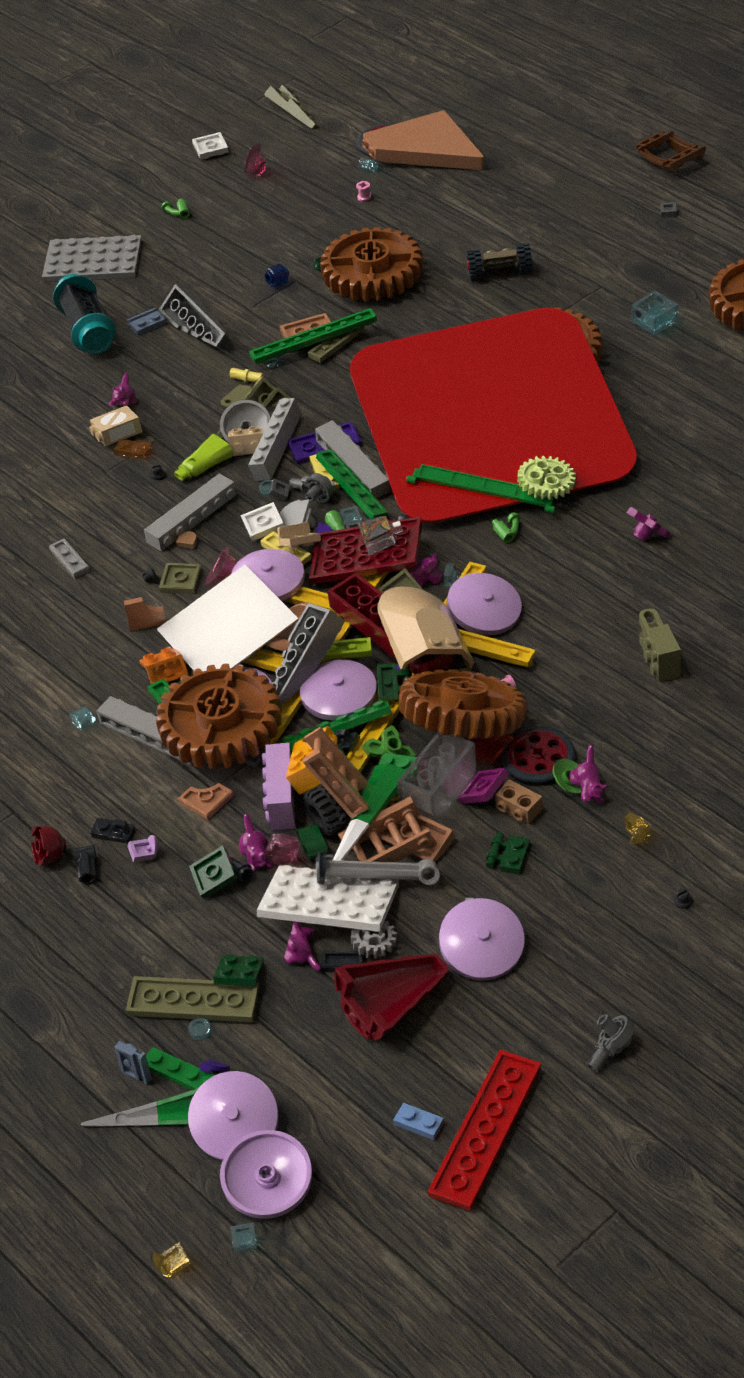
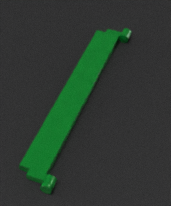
[406,464,555,514]

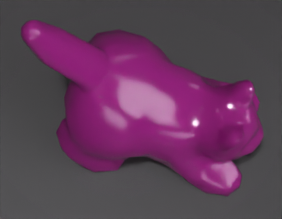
[109,372,137,406]
[407,553,443,588]
[569,745,608,804]
[238,814,273,873]
[284,921,321,971]

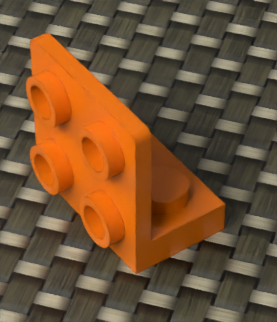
[139,647,188,684]

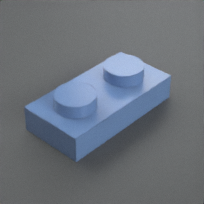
[393,1103,444,1140]

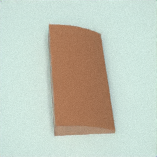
[377,801,456,862]

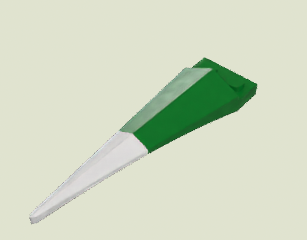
[326,753,419,880]

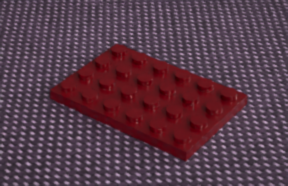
[309,516,423,584]

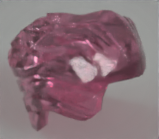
[265,833,299,866]

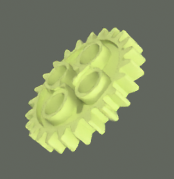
[517,456,576,500]

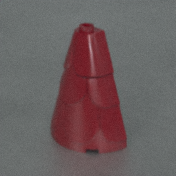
[334,954,449,1041]

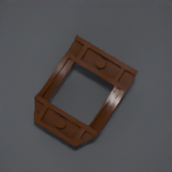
[635,131,706,173]

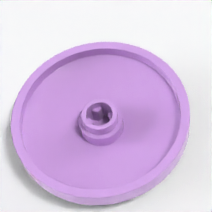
[231,549,305,601]
[447,573,522,635]
[300,660,377,720]
[439,898,524,981]
[188,1071,278,1161]
[220,1130,312,1219]

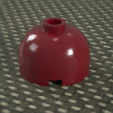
[31,826,66,867]

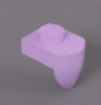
[127,835,159,862]

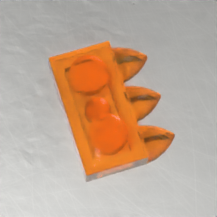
[113,438,152,459]

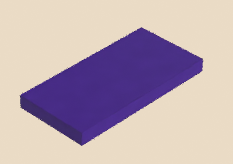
[288,422,363,465]

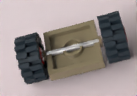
[467,243,533,280]

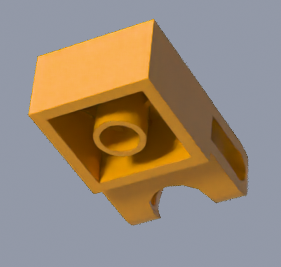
[286,726,337,795]

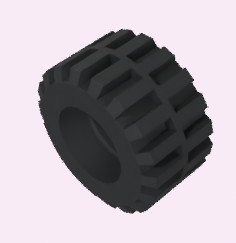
[304,784,352,837]

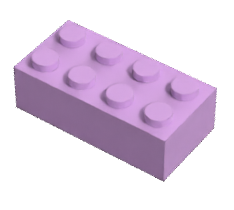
[262,743,295,831]

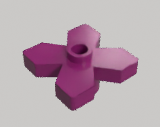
[627,507,671,542]

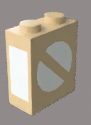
[89,405,142,447]

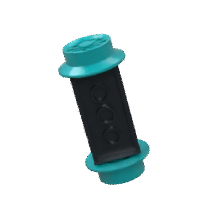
[53,274,116,354]

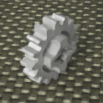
[351,921,396,958]

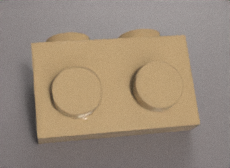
[228,426,263,456]
[277,522,321,549]

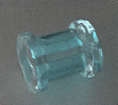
[359,156,379,173]

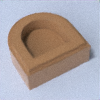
[176,531,197,549]

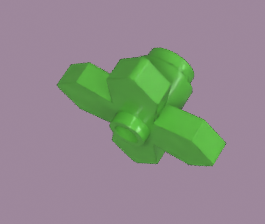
[362,725,415,765]

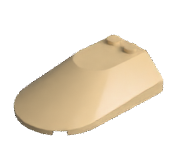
[378,587,474,670]

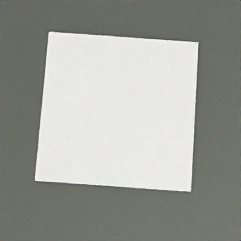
[157,565,299,671]

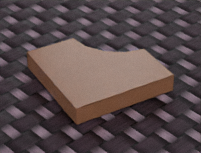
[124,597,166,632]
[178,783,234,820]

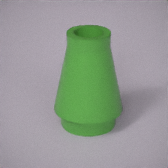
[325,510,345,531]

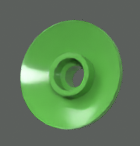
[553,759,582,794]

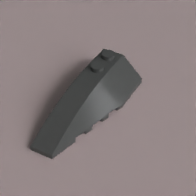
[159,284,227,347]
[271,603,345,706]

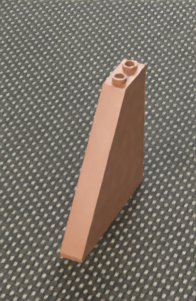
[362,110,484,170]

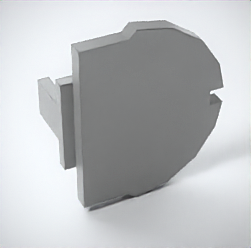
[279,499,316,528]

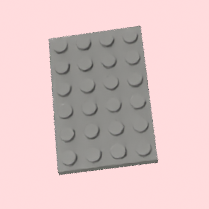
[42,235,142,282]

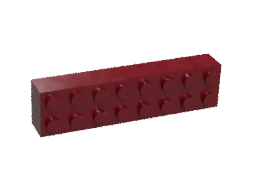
[327,573,455,674]

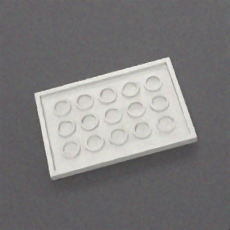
[257,865,399,932]

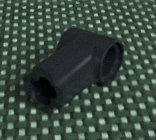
[74,845,97,885]

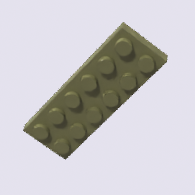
[125,976,260,1022]

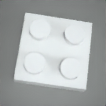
[192,132,229,159]
[241,502,284,541]

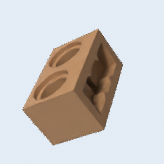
[495,779,543,825]

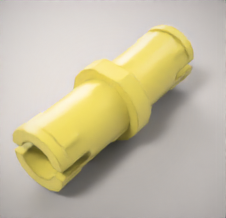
[230,368,264,383]

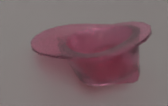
[244,143,266,176]
[205,547,238,585]

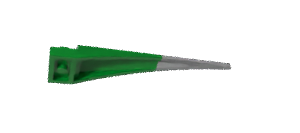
[81,1074,253,1127]

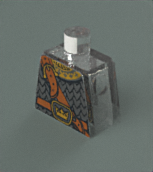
[358,516,403,556]

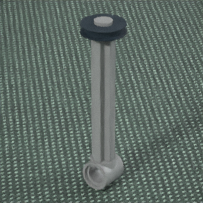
[316,853,440,885]

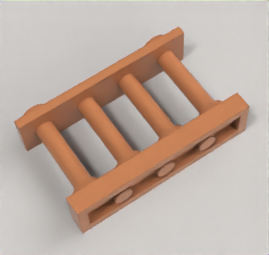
[303,727,368,818]
[338,797,434,862]

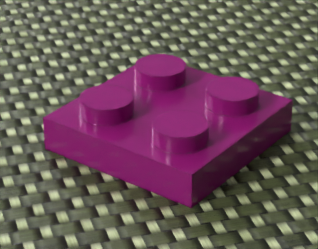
[458,768,509,804]

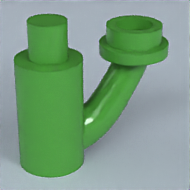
[161,198,190,219]
[492,512,521,543]

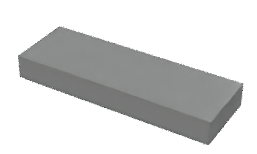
[49,539,90,579]

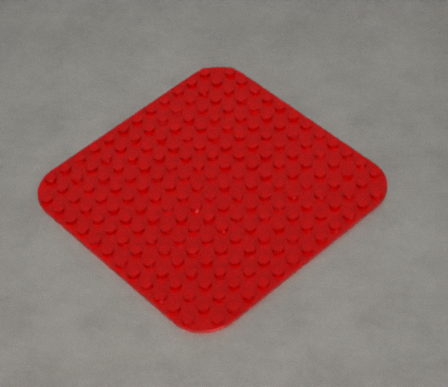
[350,308,636,523]

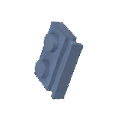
[127,308,166,336]
[114,1041,152,1085]

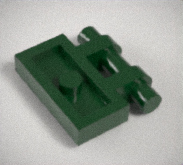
[377,663,412,702]
[486,832,530,875]

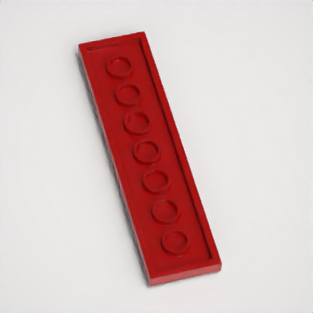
[428,1049,541,1211]

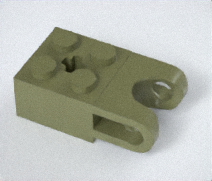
[639,609,681,682]

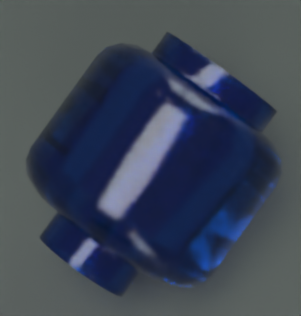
[265,264,289,287]

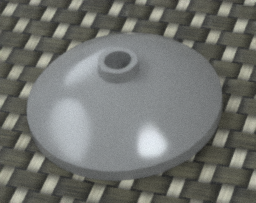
[220,400,271,443]

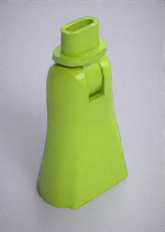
[174,434,233,481]

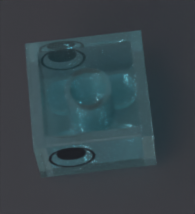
[631,290,678,335]

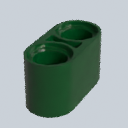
[296,823,329,861]

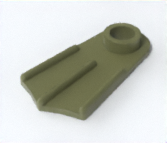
[221,384,251,408]

